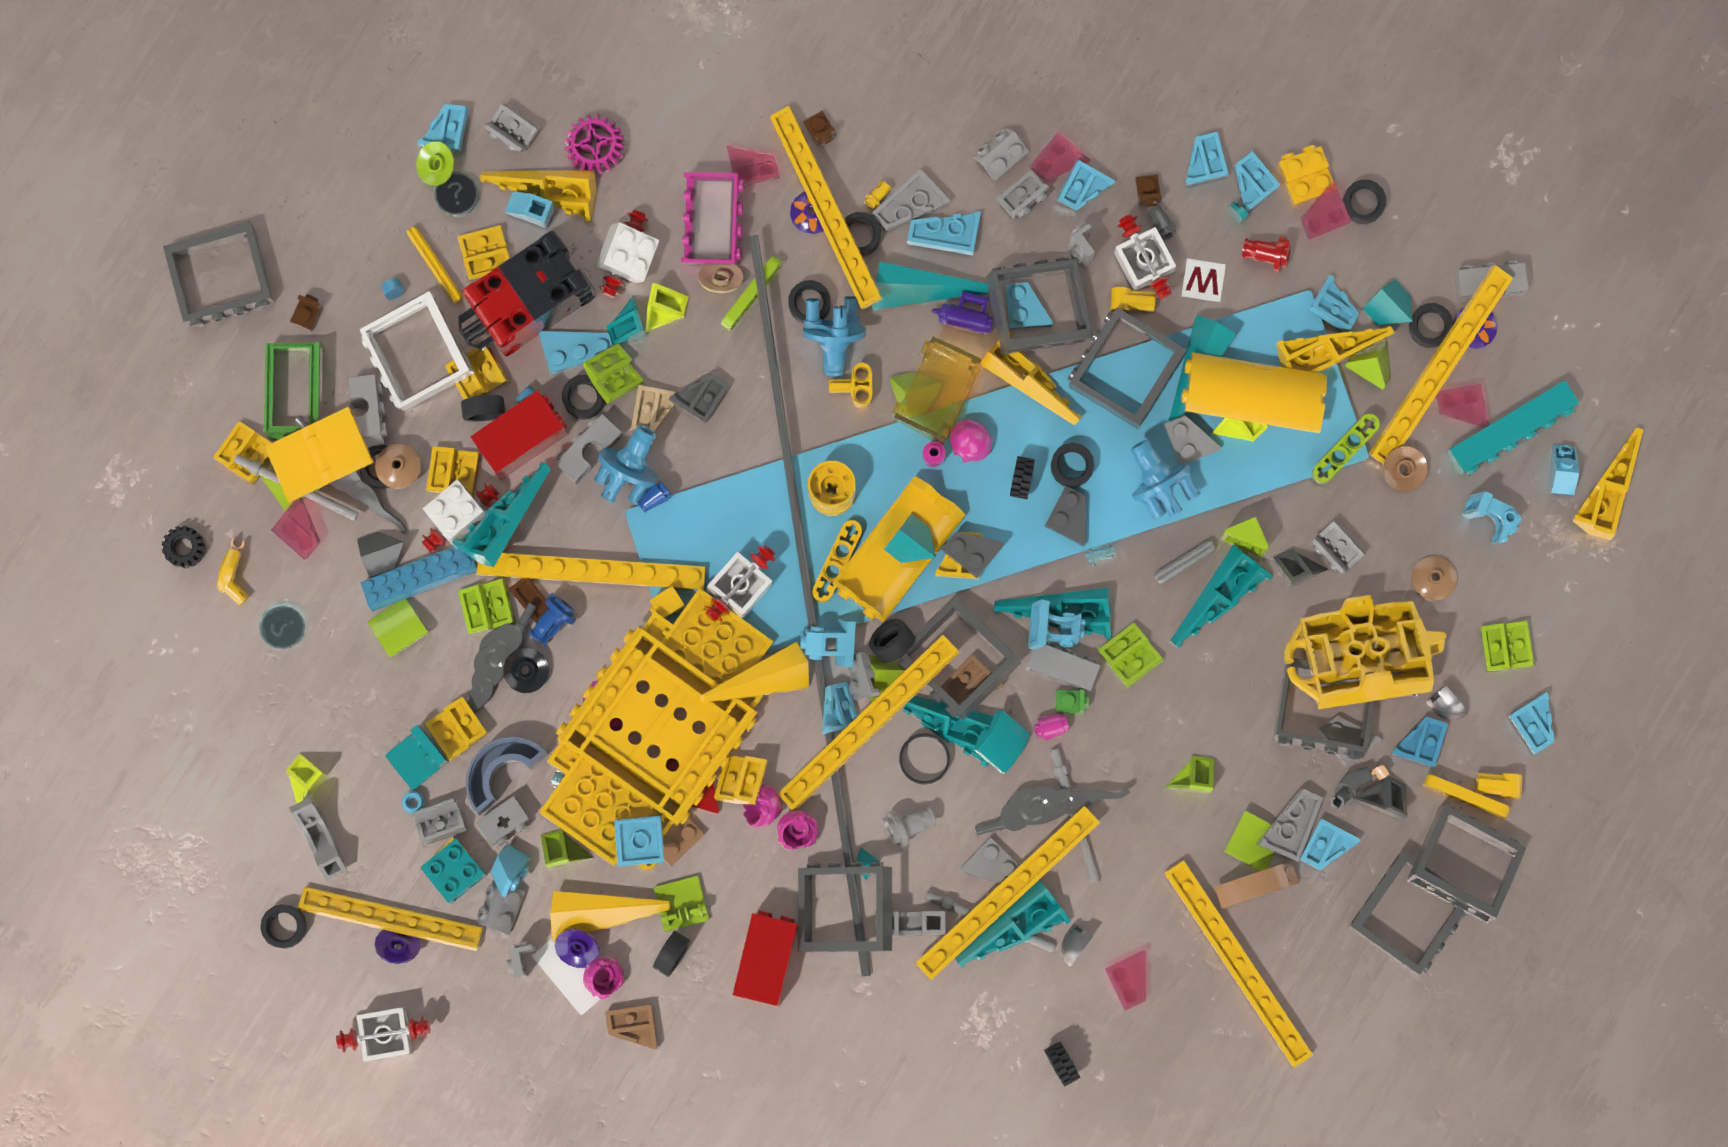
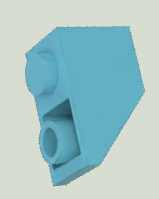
[505,192,555,229]
[1550,445,1579,495]
[491,844,531,897]

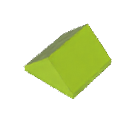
[1220,517,1269,557]

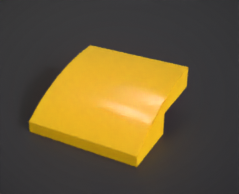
[457,225,510,280]
[445,347,509,399]
[213,421,271,485]
[426,446,481,497]
[425,696,487,762]
[714,755,768,804]

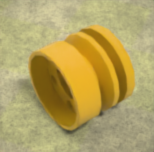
[808,461,856,516]

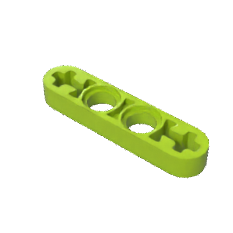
[721,255,783,331]
[1312,414,1380,484]

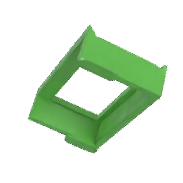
[264,342,324,441]

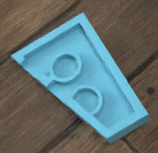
[907,211,981,255]
[539,331,613,374]

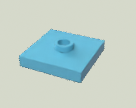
[614,816,665,867]

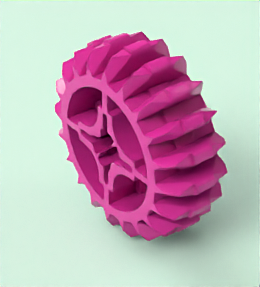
[564,114,625,174]

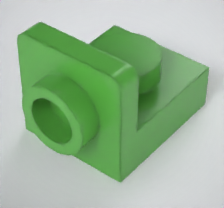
[1056,689,1089,714]

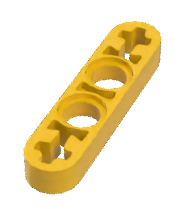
[812,520,862,603]
[1423,774,1511,819]

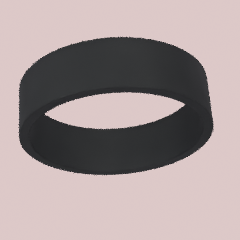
[899,733,950,785]

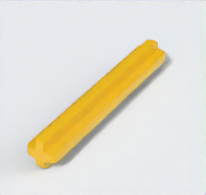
[406,226,463,304]

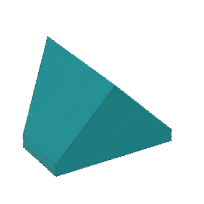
[1362,279,1413,325]
[606,295,646,346]
[883,513,936,563]

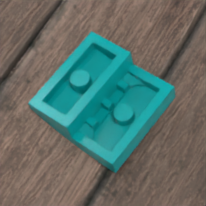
[974,710,1031,774]

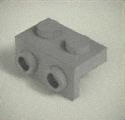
[484,103,540,152]
[973,128,1029,181]
[997,170,1049,220]
[1068,223,1095,268]
[1312,520,1366,574]
[412,798,467,847]
[477,880,525,935]
[507,941,537,978]

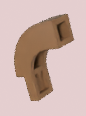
[1214,861,1299,909]

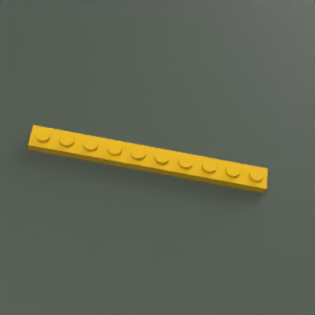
[769,106,883,309]
[1369,265,1513,465]
[477,553,706,590]
[778,635,960,811]
[915,806,1100,980]
[1164,861,1313,1068]

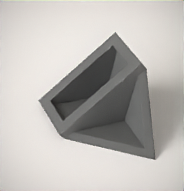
[357,532,404,578]
[1273,548,1329,589]
[1353,776,1407,819]

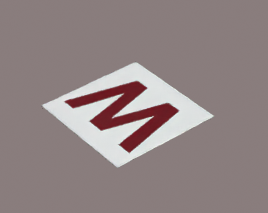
[1181,258,1226,302]

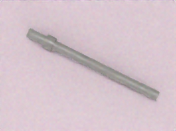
[234,454,359,521]
[1050,749,1100,883]
[925,891,1056,952]

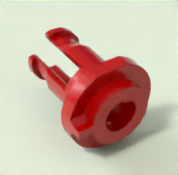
[1242,236,1291,272]

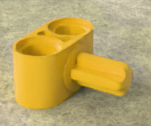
[829,362,873,409]

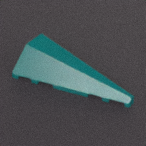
[872,262,989,310]
[1169,315,1236,421]
[452,462,551,567]
[1170,544,1273,648]
[994,587,1112,639]
[903,696,994,767]
[955,879,1071,968]

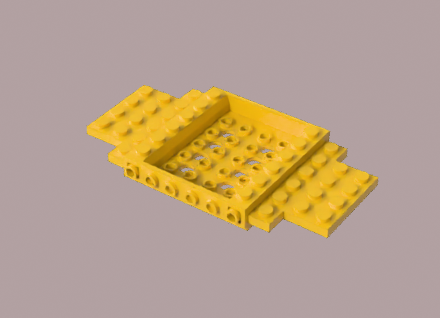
[538,588,774,866]

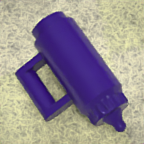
[932,291,994,335]

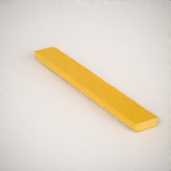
[298,886,483,951]

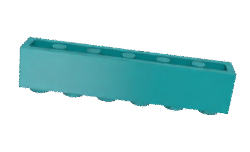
[1446,380,1579,476]

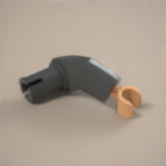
[1330,764,1389,809]

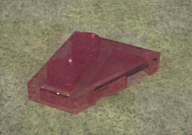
[1300,182,1351,240]

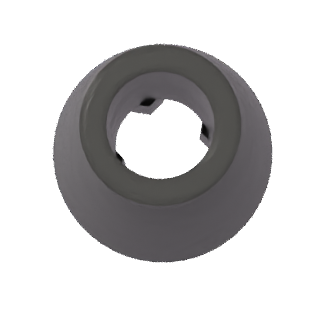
[1149,205,1176,240]

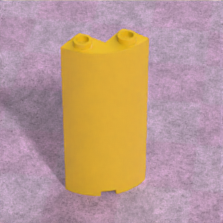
[1181,352,1327,433]
[832,476,966,622]

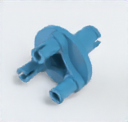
[803,296,866,377]
[594,425,658,505]
[1131,439,1201,520]

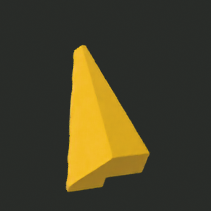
[699,642,809,704]

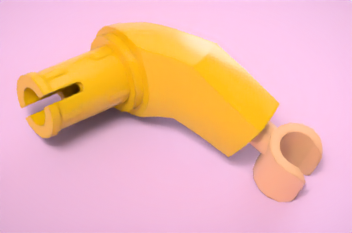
[217,537,249,606]

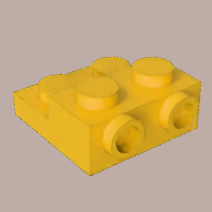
[1278,145,1336,207]

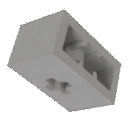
[476,796,531,847]

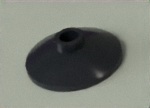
[503,648,549,693]

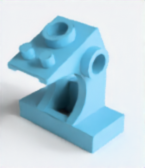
[1461,491,1522,544]
[1028,599,1085,650]
[799,619,856,667]

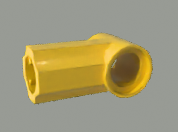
[1110,287,1155,313]
[1475,773,1522,798]

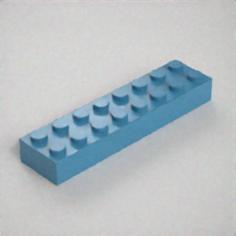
[360,547,477,612]

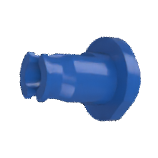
[528,593,577,646]

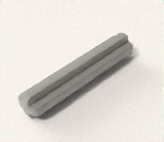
[1154,540,1216,584]

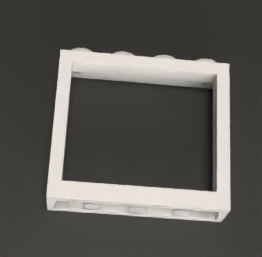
[359,291,475,411]

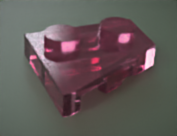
[1029,132,1090,181]
[726,145,780,187]
[1436,384,1489,428]
[271,498,321,559]
[1104,950,1146,1011]

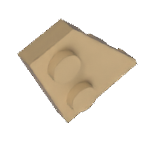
[630,385,677,431]

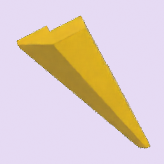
[480,170,597,222]
[1276,326,1395,373]
[978,329,1082,425]
[1573,427,1644,540]
[550,891,671,942]

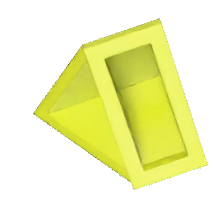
[645,283,688,333]
[1211,418,1268,442]
[286,754,328,804]

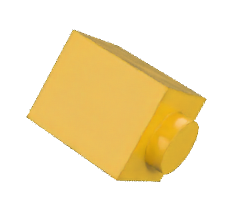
[649,586,685,620]

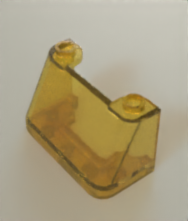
[892,336,982,446]

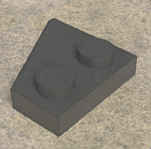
[668,373,729,424]
[1045,486,1086,547]
[941,532,1005,579]

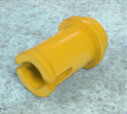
[864,180,892,209]

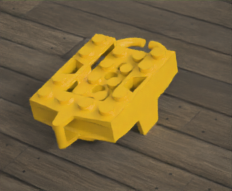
[1284,595,1446,710]

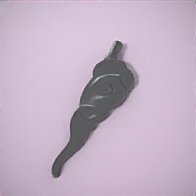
[294,415,407,533]
[467,603,536,714]
[975,786,1130,835]

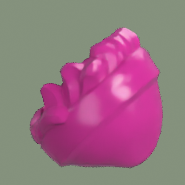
[950,420,993,463]
[743,784,782,828]
[777,811,818,850]
[583,957,625,999]

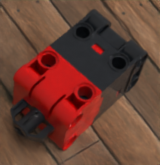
[458,230,596,357]

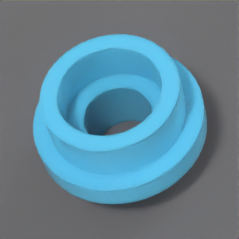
[402,791,425,814]

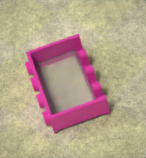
[681,172,744,266]

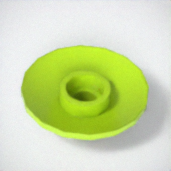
[416,141,455,186]

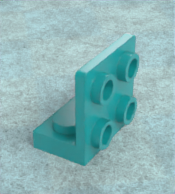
[385,725,449,790]
[421,839,487,904]

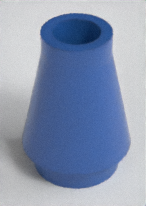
[637,481,671,513]

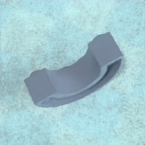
[466,737,549,816]

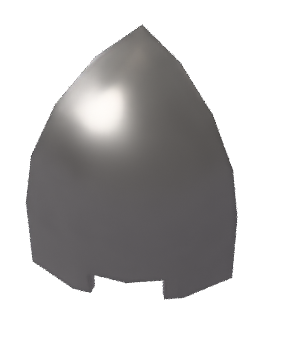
[1426,685,1467,720]
[1061,923,1093,967]

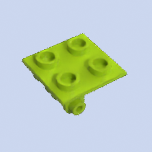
[653,876,709,932]

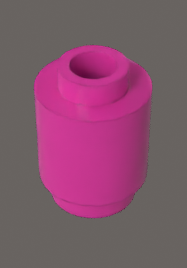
[922,442,945,468]
[1033,713,1069,741]

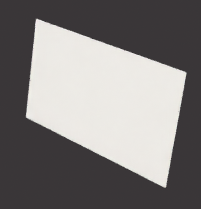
[531,939,600,1016]

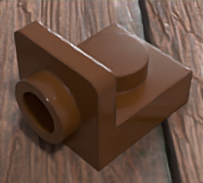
[803,111,836,146]
[1135,174,1162,207]
[290,294,323,332]

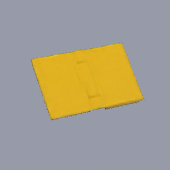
[265,407,374,503]

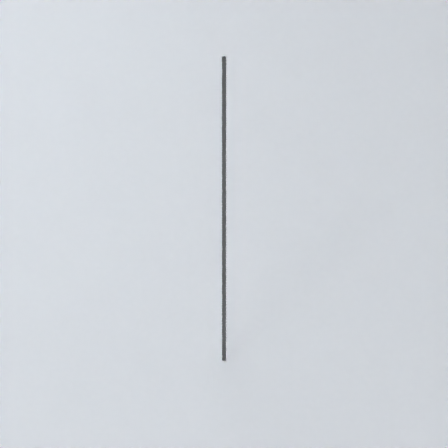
[749,235,871,977]

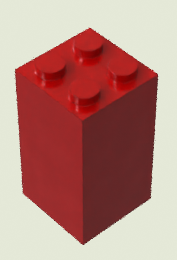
[470,390,568,481]
[732,910,798,1007]

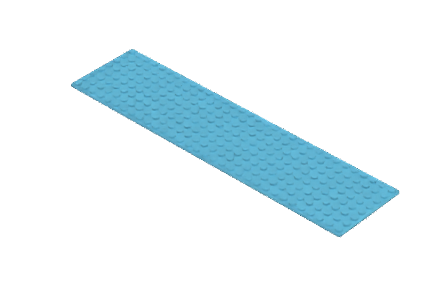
[625,290,1369,655]

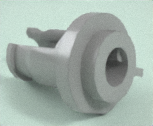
[882,807,936,848]

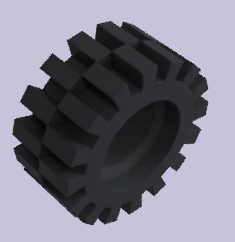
[1010,456,1035,499]
[161,526,206,569]
[1044,1041,1081,1087]

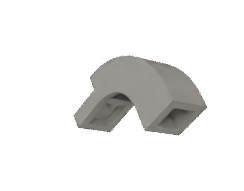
[289,797,347,881]

